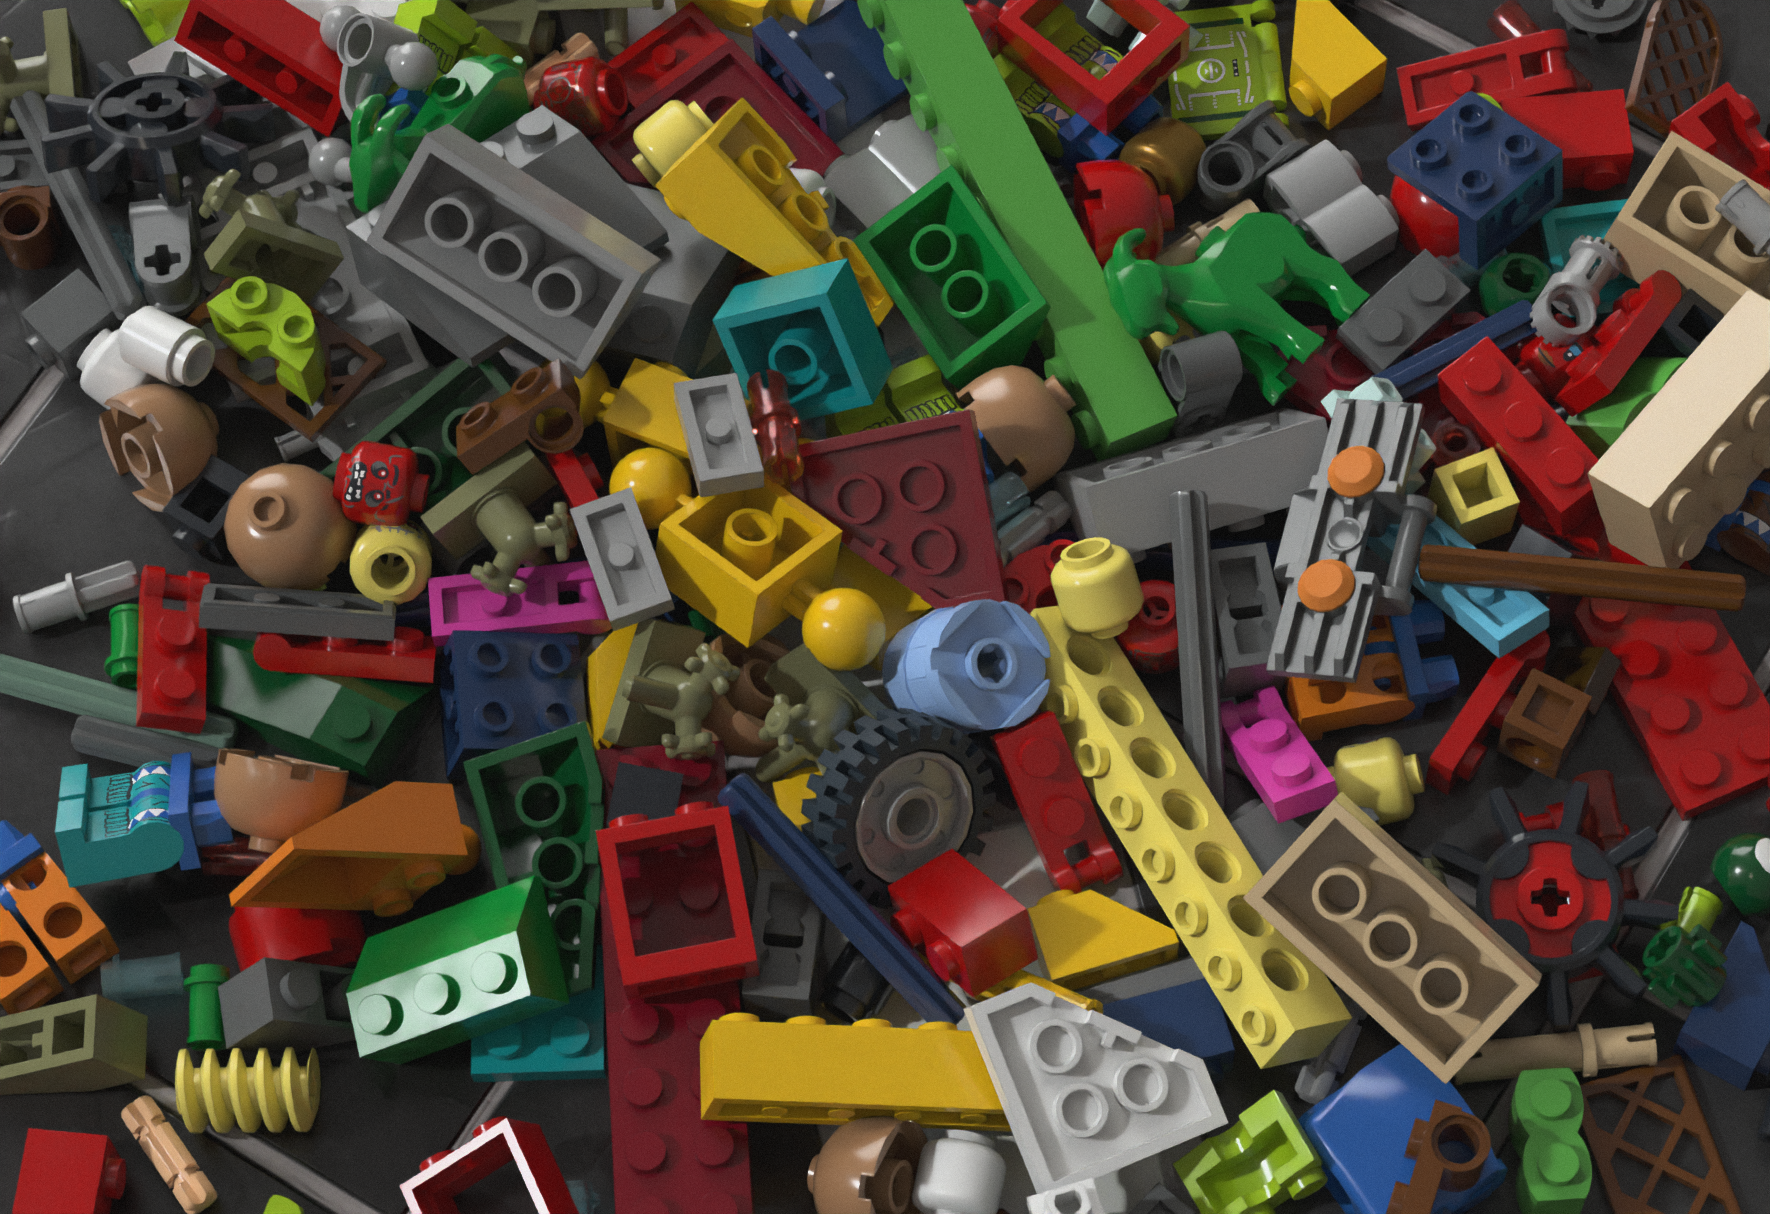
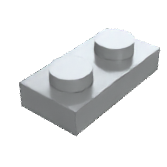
[674,373,764,498]
[570,487,675,631]

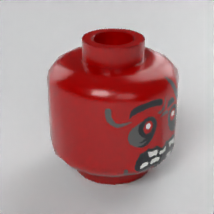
[332,441,430,526]

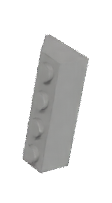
[366,124,661,379]
[1052,407,1328,563]

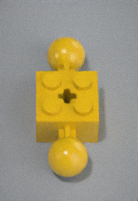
[538,358,815,498]
[609,448,886,671]

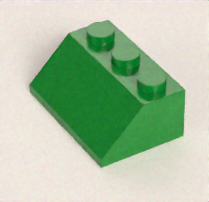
[853,164,1051,390]
[346,875,570,1064]

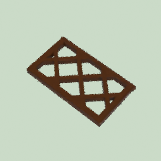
[185,276,387,443]
[1580,1054,1742,1214]

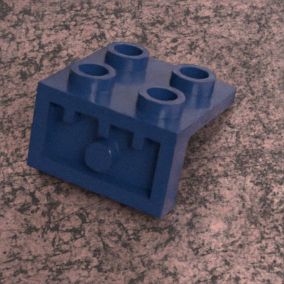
[752,0,909,144]
[1387,91,1563,270]
[436,630,587,780]

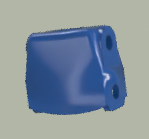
[1298,1044,1508,1214]

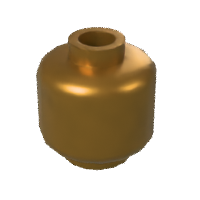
[1119,117,1207,205]

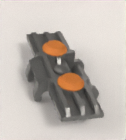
[1266,398,1437,683]

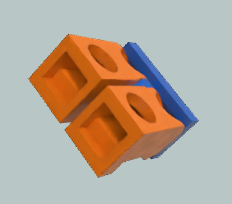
[1280,600,1459,742]
[0,820,120,1015]

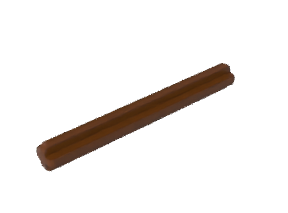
[1418,544,1746,612]

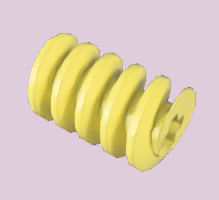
[175,1047,321,1134]

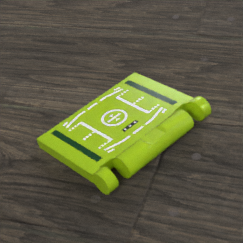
[1168,0,1290,141]

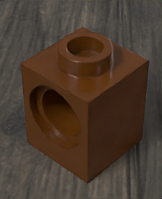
[1497,668,1592,780]

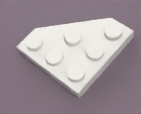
[963,982,1228,1194]

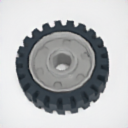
[801,708,996,910]

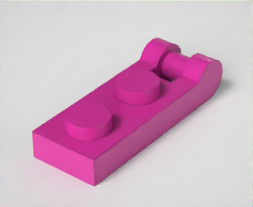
[428,561,612,647]
[1221,684,1338,824]

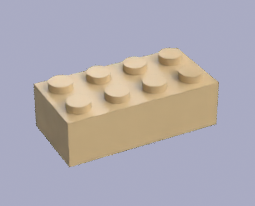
[1598,131,1770,316]
[1587,289,1770,569]
[1243,791,1542,1084]

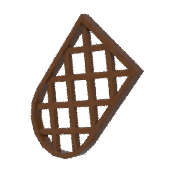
[1625,0,1724,139]

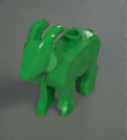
[349,53,533,213]
[1103,212,1370,406]

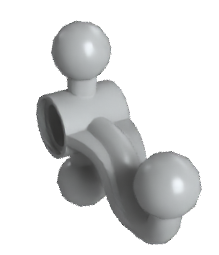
[308,5,438,186]

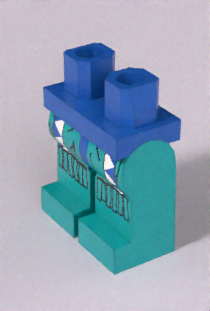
[55,752,235,888]

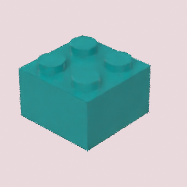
[713,258,893,430]

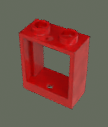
[997,0,1190,136]
[596,801,760,1001]
[400,1116,579,1214]

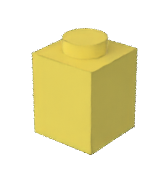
[1427,447,1520,546]

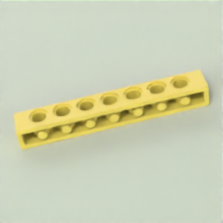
[1030,606,1352,1069]

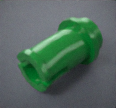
[104,604,139,689]
[183,964,231,1052]

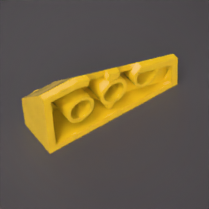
[655,97,895,327]

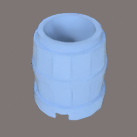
[882,599,1051,734]

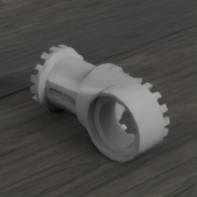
[1530,235,1624,348]

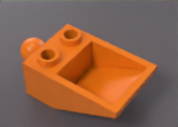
[229,781,482,917]

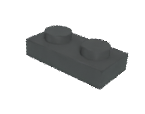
[1336,249,1471,375]

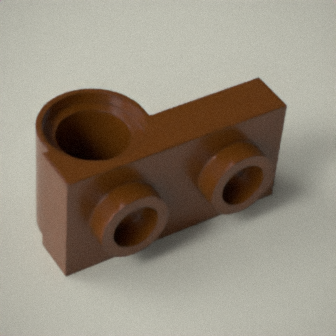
[0,185,63,270]
[456,358,584,475]
[1386,1100,1491,1214]

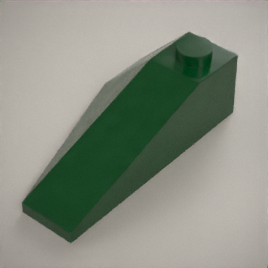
[320,351,544,534]
[206,634,438,790]
[463,720,605,998]

